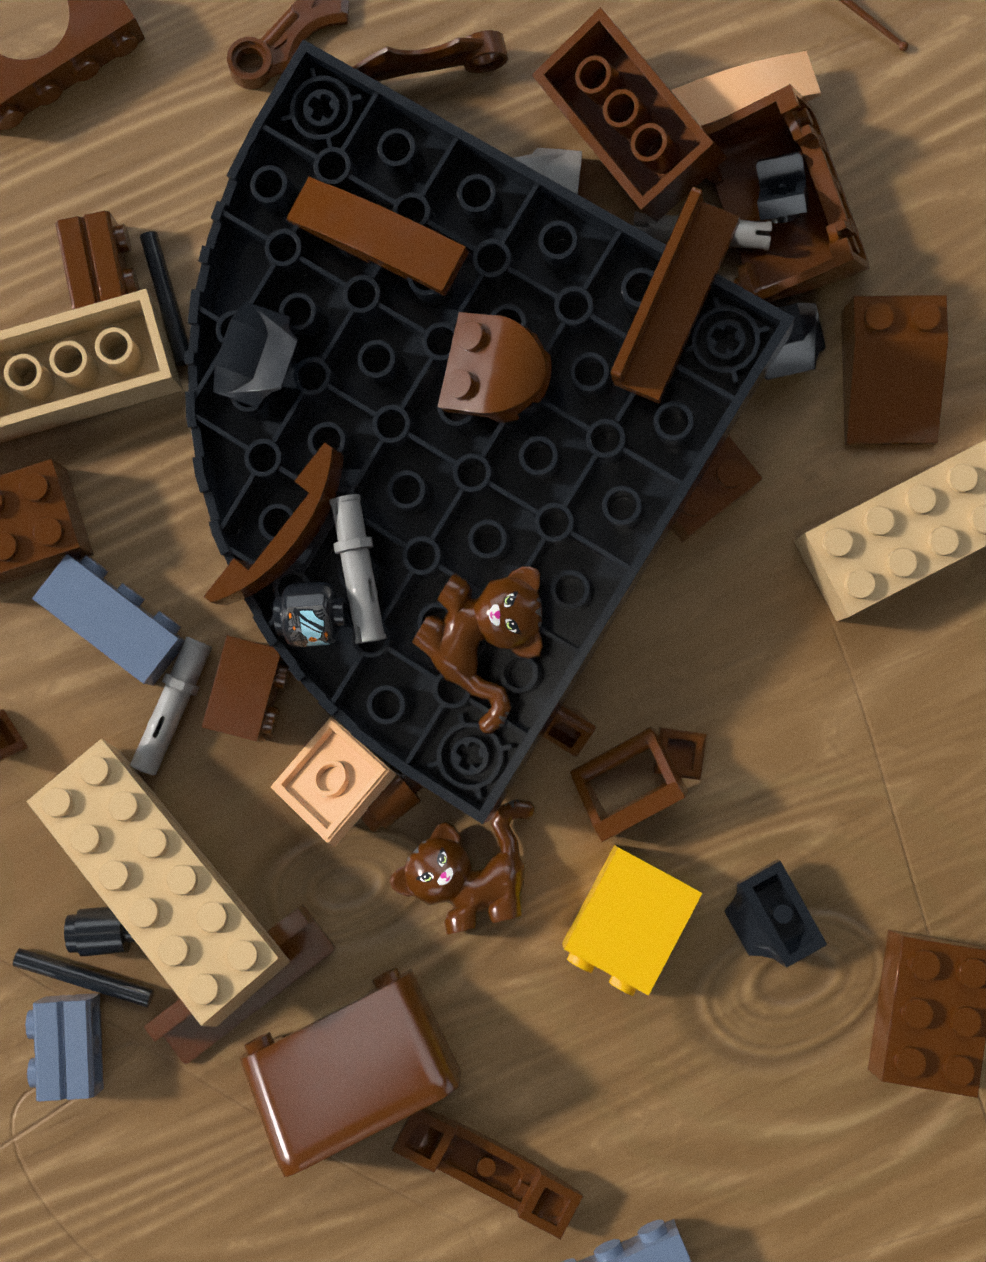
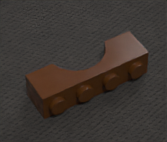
[0,0,145,131]

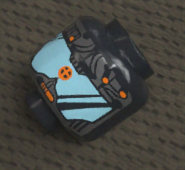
[273,582,349,647]

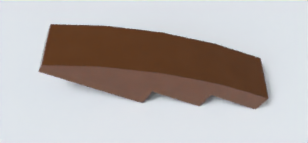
[286,177,469,296]

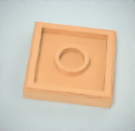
[271,716,397,847]

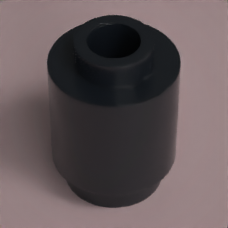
[64,906,135,957]

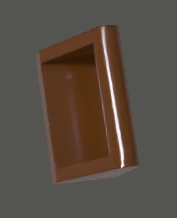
[570,727,689,842]

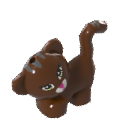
[412,566,543,734]
[389,799,535,935]

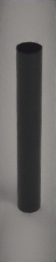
[140,231,189,366]
[13,948,154,1008]

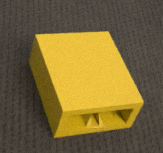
[562,845,702,996]

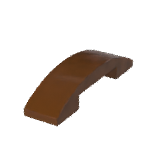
[204,443,344,606]
[392,1108,583,1240]

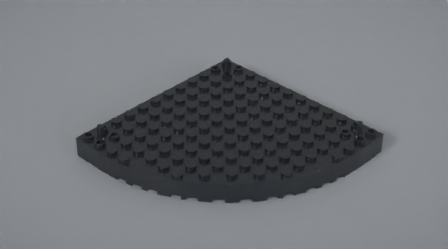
[184,39,795,824]

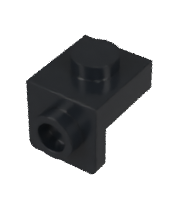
[756,151,809,223]

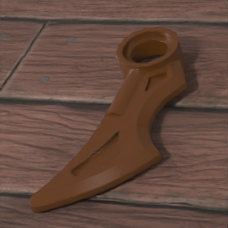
[227,0,349,90]
[353,30,508,82]

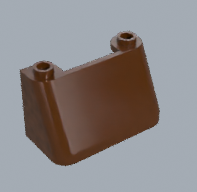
[703,84,870,303]
[240,967,461,1177]

